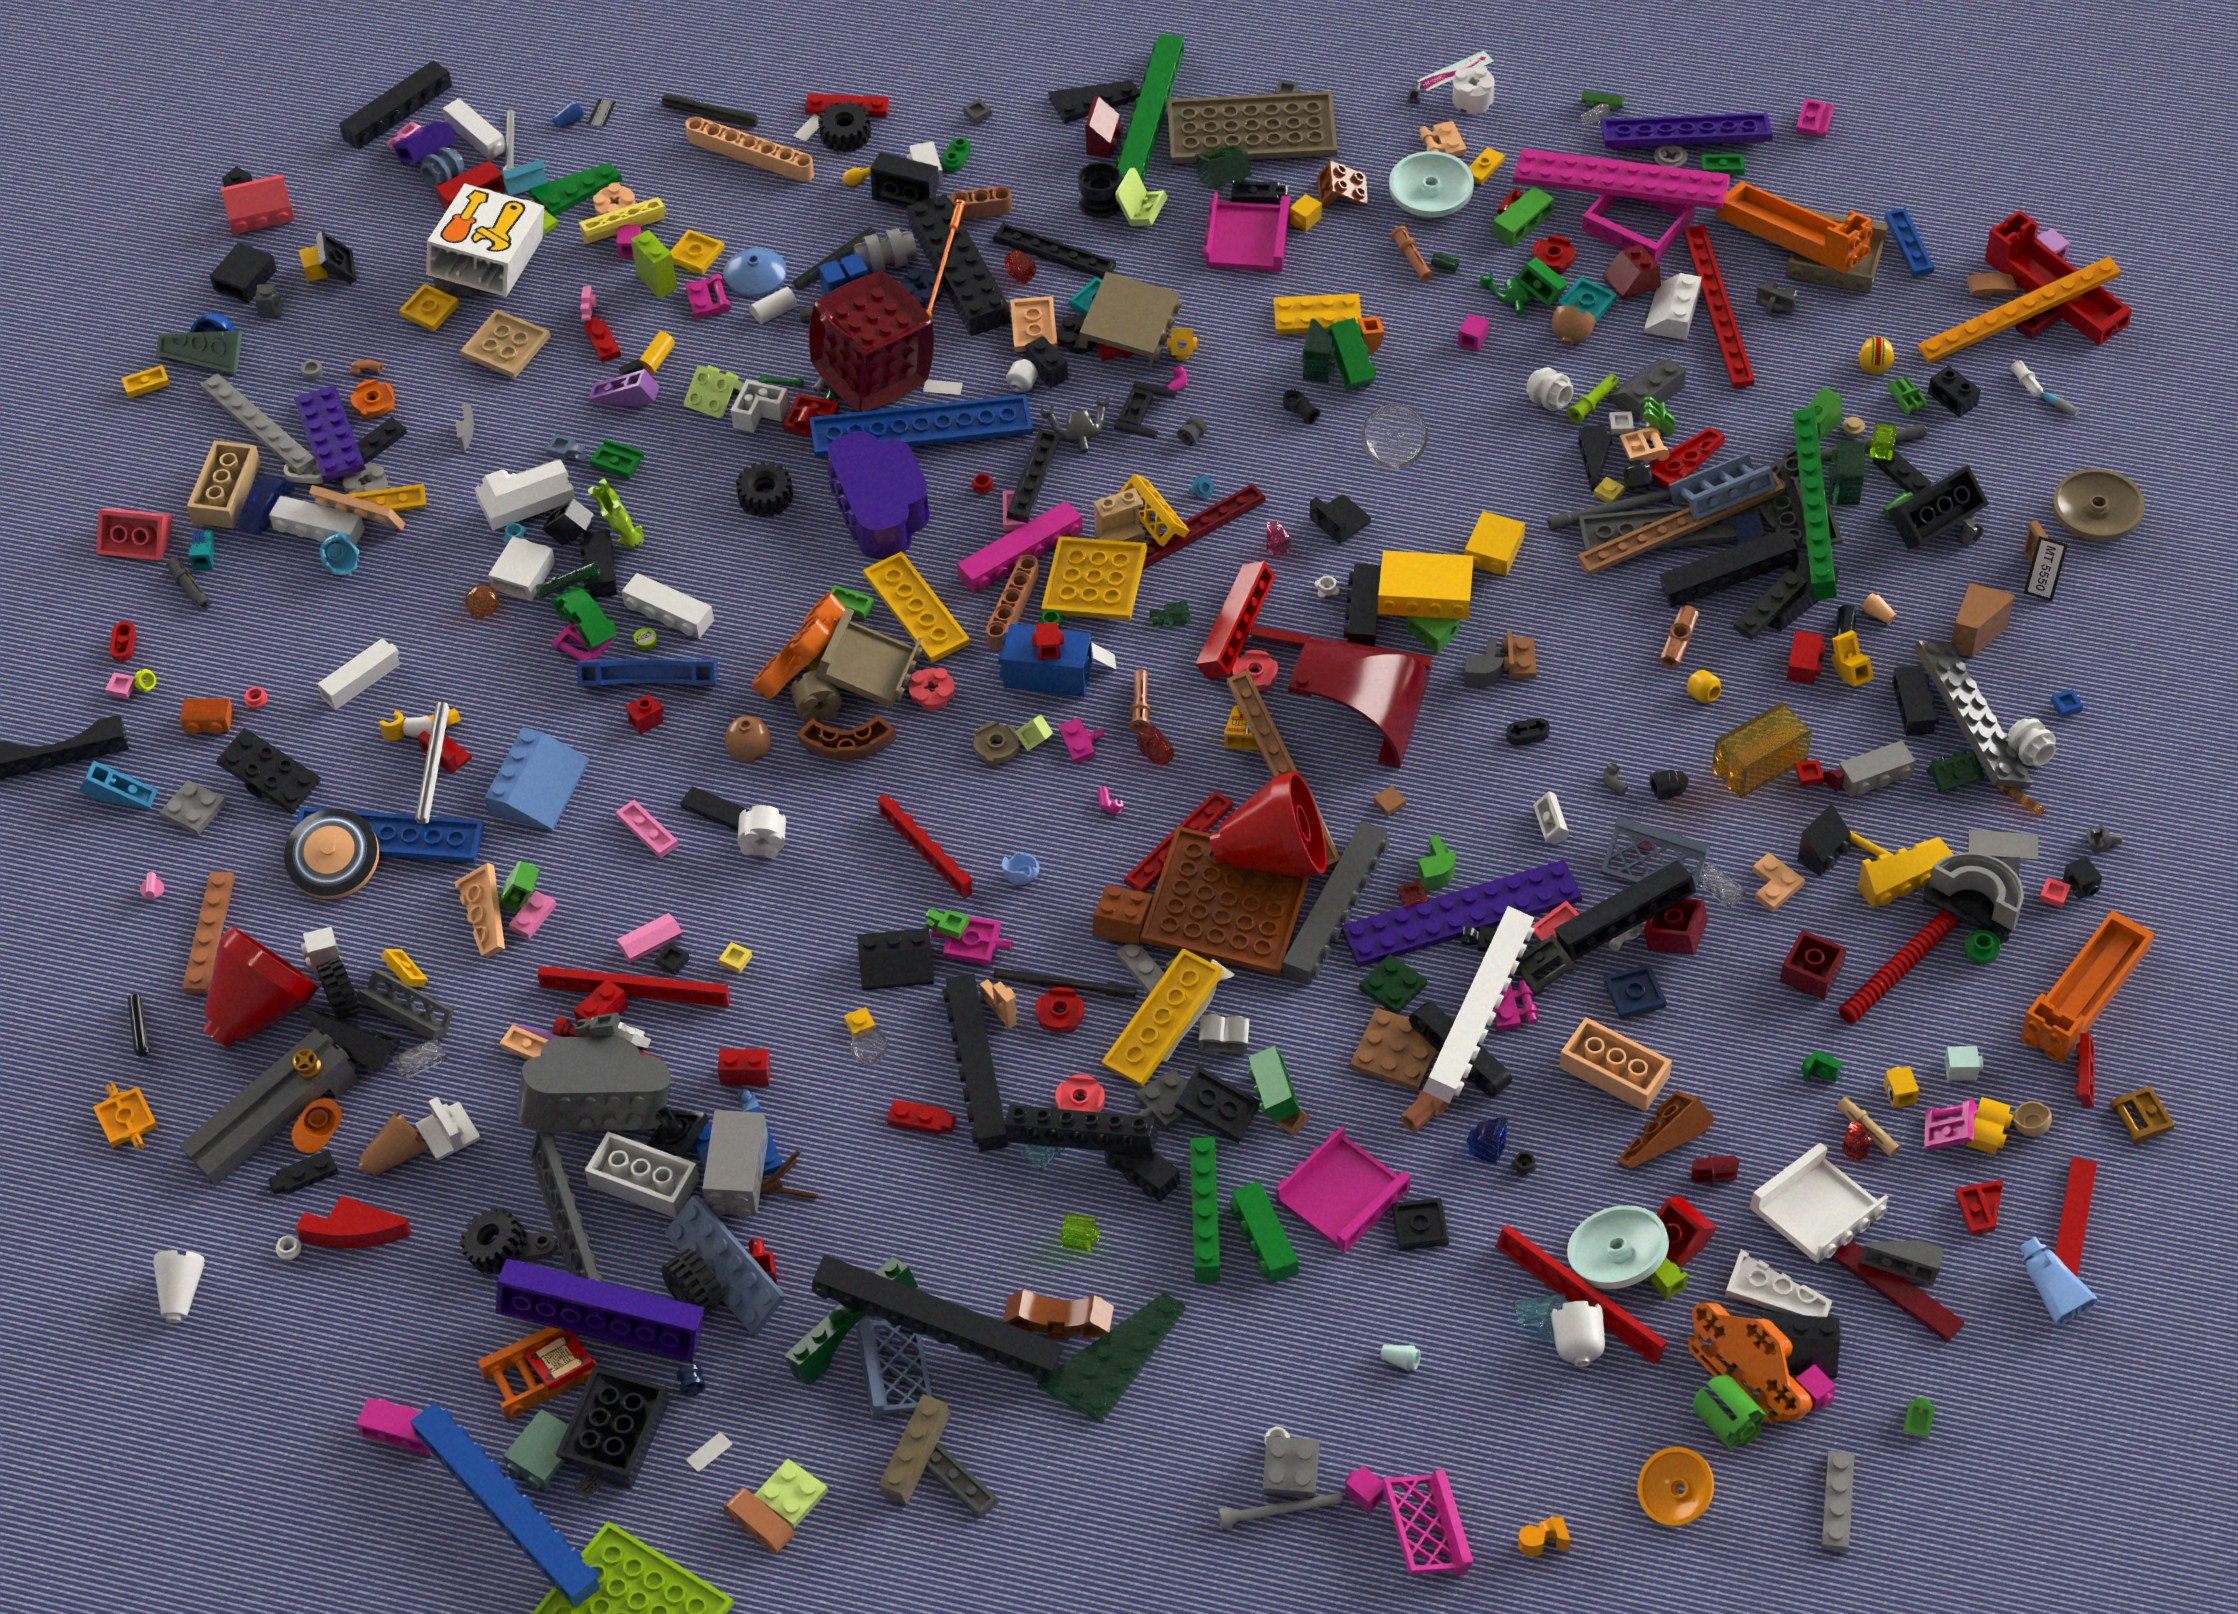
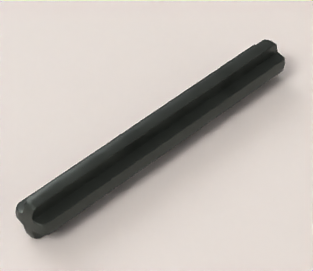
[662,94,758,127]
[793,227,876,290]

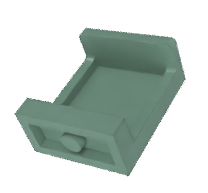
[503,1409,568,1492]

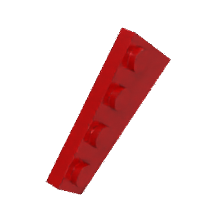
[1648,427,1725,490]

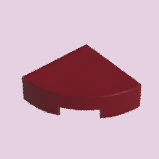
[1823,769,1845,792]

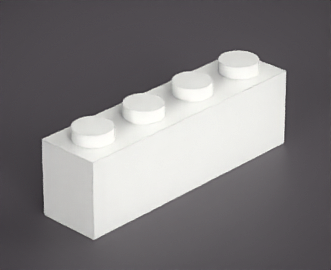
[269,496,365,546]
[622,573,714,639]

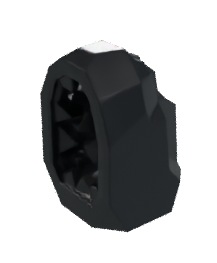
[1649,770,1689,800]

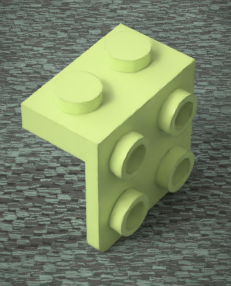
[1115,168,1168,226]
[684,365,744,419]

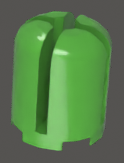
[1693,1375,1768,1451]

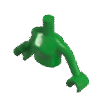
[1480,273,1535,315]

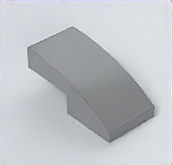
[456,403,474,452]

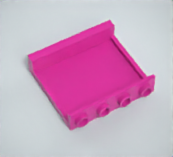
[1202,192,1290,272]
[1276,1126,1411,1254]

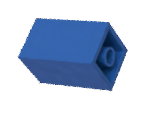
[998,624,1093,697]

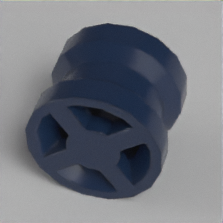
[676,1364,706,1396]

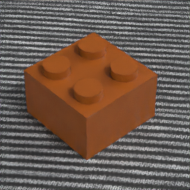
[1092,884,1152,946]

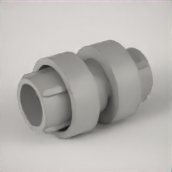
[853,228,917,274]

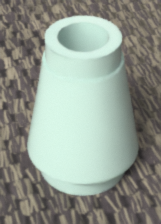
[1381,1345,1421,1371]

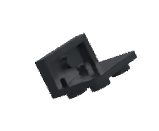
[1309,495,1371,544]

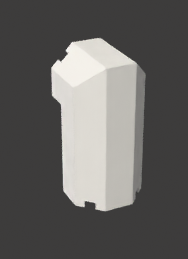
[475,459,575,531]

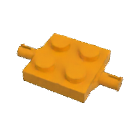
[93,1083,158,1151]

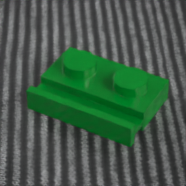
[590,439,644,479]

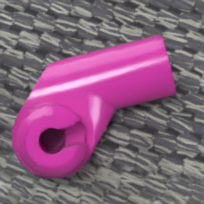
[1165,366,1187,391]
[1097,787,1124,815]

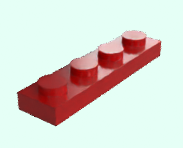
[805,93,889,117]

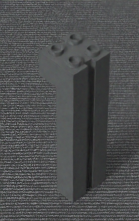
[179,1028,359,1186]

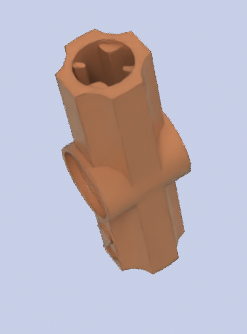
[1660,605,1699,670]
[1401,1077,1466,1132]

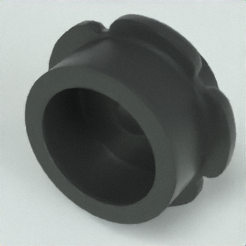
[1512,1152,1536,1175]

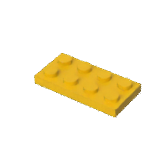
[1274,294,1361,335]

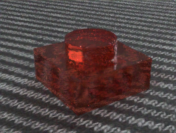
[1397,880,1428,907]

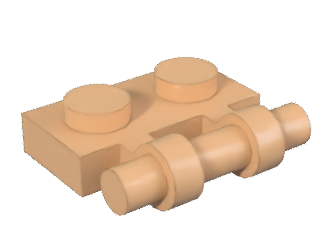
[1420,121,1467,157]

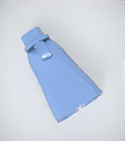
[2019,1238,2098,1326]

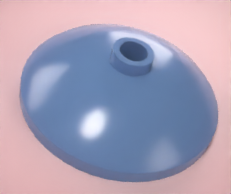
[723,248,787,297]

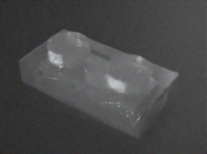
[1698,862,1746,909]
[392,1039,447,1080]

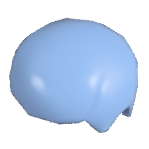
[1001,853,1039,885]

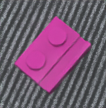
[1796,99,1834,138]

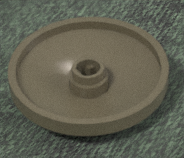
[2052,468,2145,541]

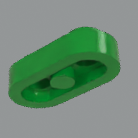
[942,138,971,172]

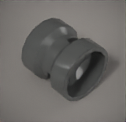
[1177,415,1207,446]

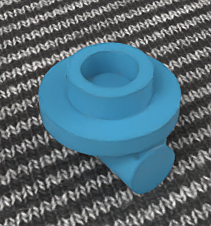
[1189,476,1214,498]

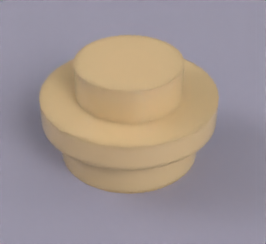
[1842,417,1865,438]

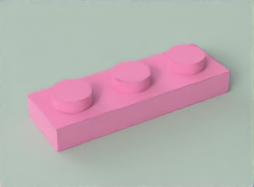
[616,800,679,859]

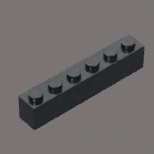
[339,60,452,150]
[1659,528,1799,608]
[1554,860,1696,961]

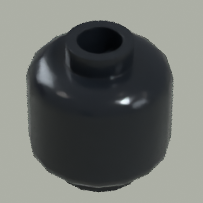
[1623,460,1654,493]

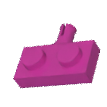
[1058,717,1105,765]

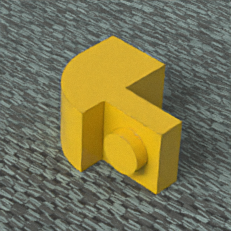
[1831,630,1874,687]

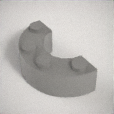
[1929,852,2024,931]

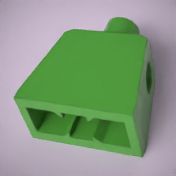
[1806,386,1842,440]
[1407,616,1460,654]

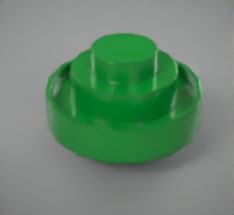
[1964,930,2001,964]

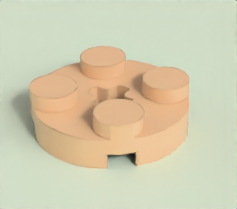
[593,183,636,216]

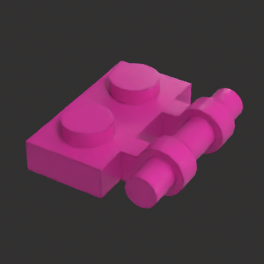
[1492,980,1538,1031]

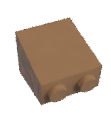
[1951,583,2015,658]

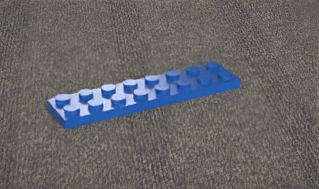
[295,807,485,864]

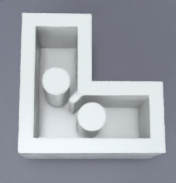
[731,379,789,433]

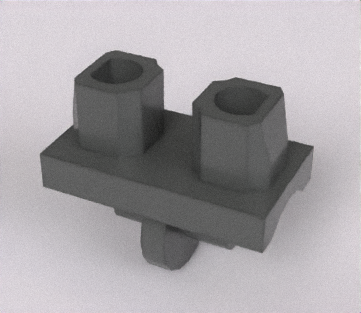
[1756,280,1796,315]

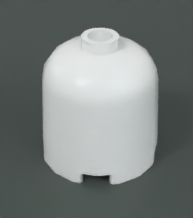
[1551,1301,1605,1367]

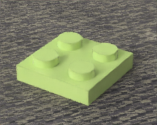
[754,1459,828,1528]

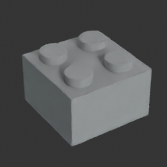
[1262,1436,1320,1498]

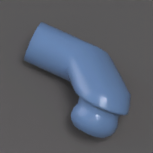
[738,1089,759,1112]

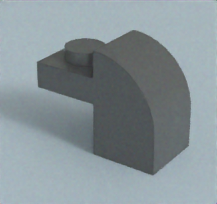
[1464,638,1504,688]

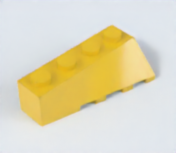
[1857,837,1953,909]

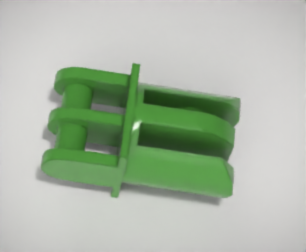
[1887,377,1928,415]
[1643,397,1675,436]

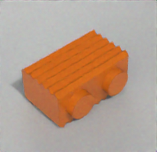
[180,698,233,734]

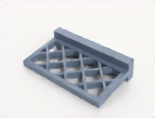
[1601,816,1711,899]
[856,1317,933,1420]

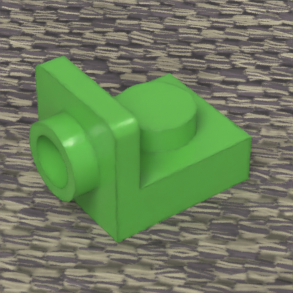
[1903,1397,1935,1438]

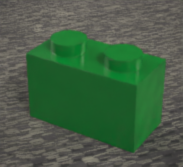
[1515,257,1569,306]

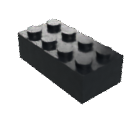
[1887,465,1989,550]

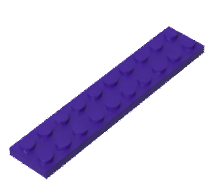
[1341,860,1582,968]

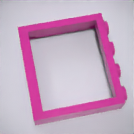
[1582,194,1695,261]

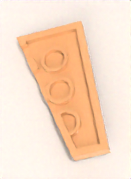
[309,485,405,531]
[454,863,505,958]

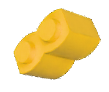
[1966,1097,2013,1155]

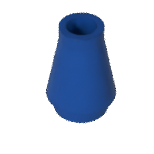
[552,101,584,129]

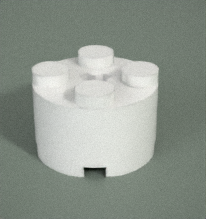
[1452,65,1495,114]
[738,805,786,858]

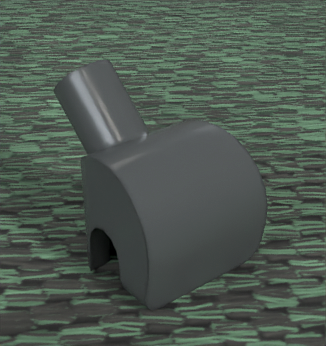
[1958,516,1984,546]
[2086,825,2122,853]

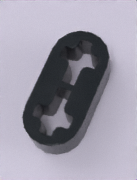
[1506,718,1550,746]

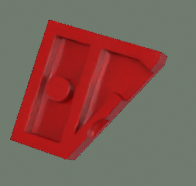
[1954,1180,2003,1236]

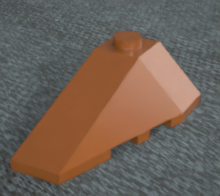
[1617,1090,1715,1169]

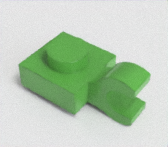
[925,909,969,939]

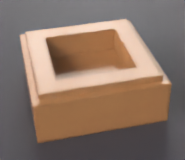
[1373,786,1406,817]

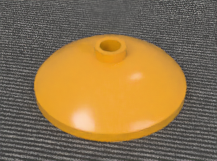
[1637,1447,1714,1526]

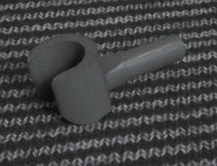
[1408,82,1421,104]

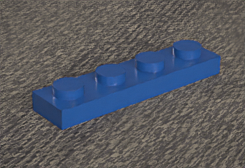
[1884,208,1934,277]

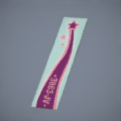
[1417,51,1494,91]

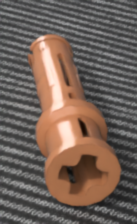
[1390,226,1433,282]
[1129,669,1150,733]

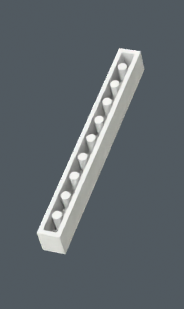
[1423,906,1534,1104]

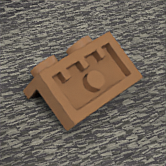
[1502,630,1537,679]

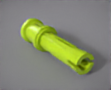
[1567,373,1619,424]

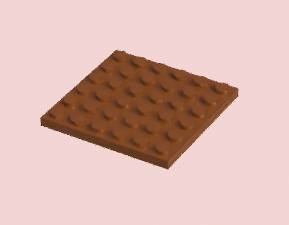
[1140,826,1310,976]

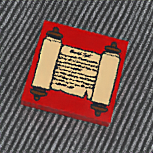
[525,1330,595,1391]

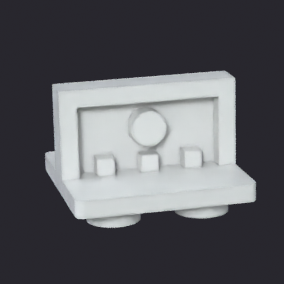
[416,1097,480,1161]

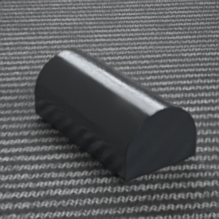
[1832,605,1856,650]

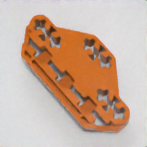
[751,592,845,700]
[1688,1303,1812,1422]

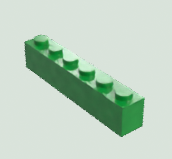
[1190,1137,1220,1283]

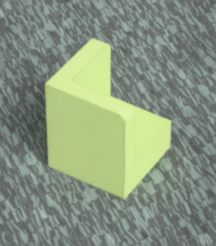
[1015,714,1053,751]

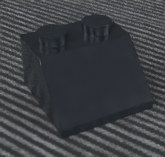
[1797,804,1851,876]

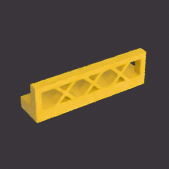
[1119,473,1190,547]

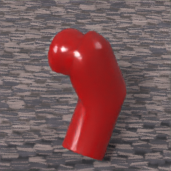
[1497,189,1522,215]

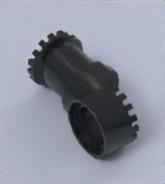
[1283,389,1321,425]

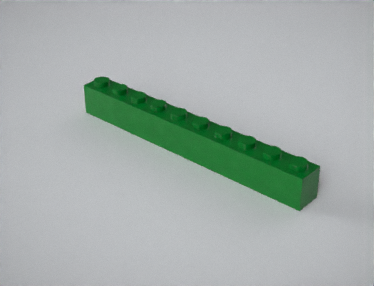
[1116,33,1184,183]
[1792,408,1837,601]

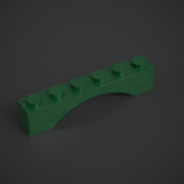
[784,1257,918,1386]

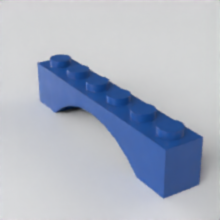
[577,659,718,685]

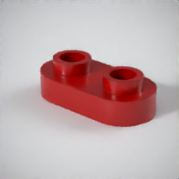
[109,621,136,662]

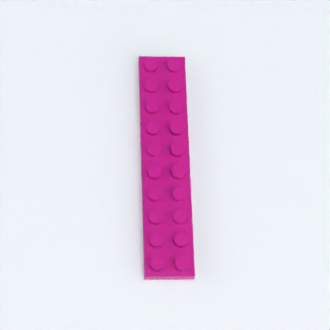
[1513,149,1730,209]

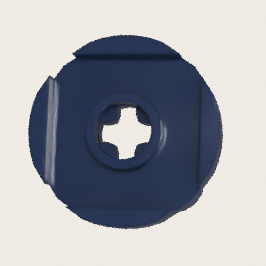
[900,269,942,308]

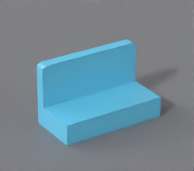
[501,159,548,196]

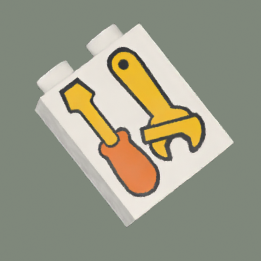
[426,184,544,297]

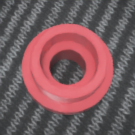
[244,687,268,709]

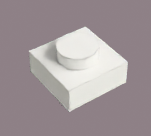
[1609,412,1634,435]

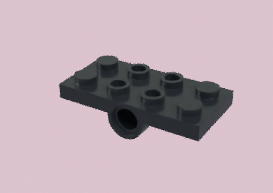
[216,727,321,814]

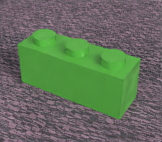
[1493,186,1554,247]

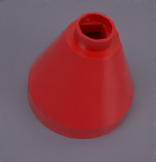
[1210,771,1327,878]
[202,926,320,1048]

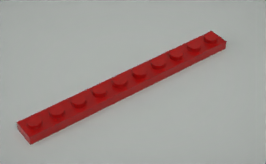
[1683,225,1755,389]

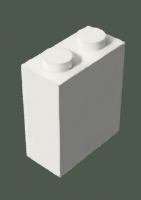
[488,536,555,601]

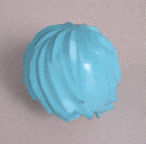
[319,532,360,575]

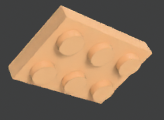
[1010,296,1058,352]

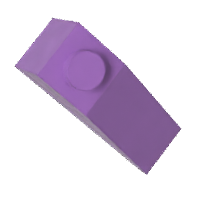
[588,369,660,407]

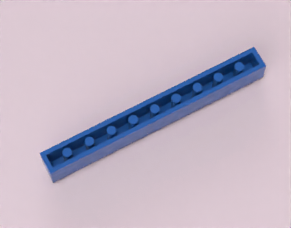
[410,1402,600,1608]

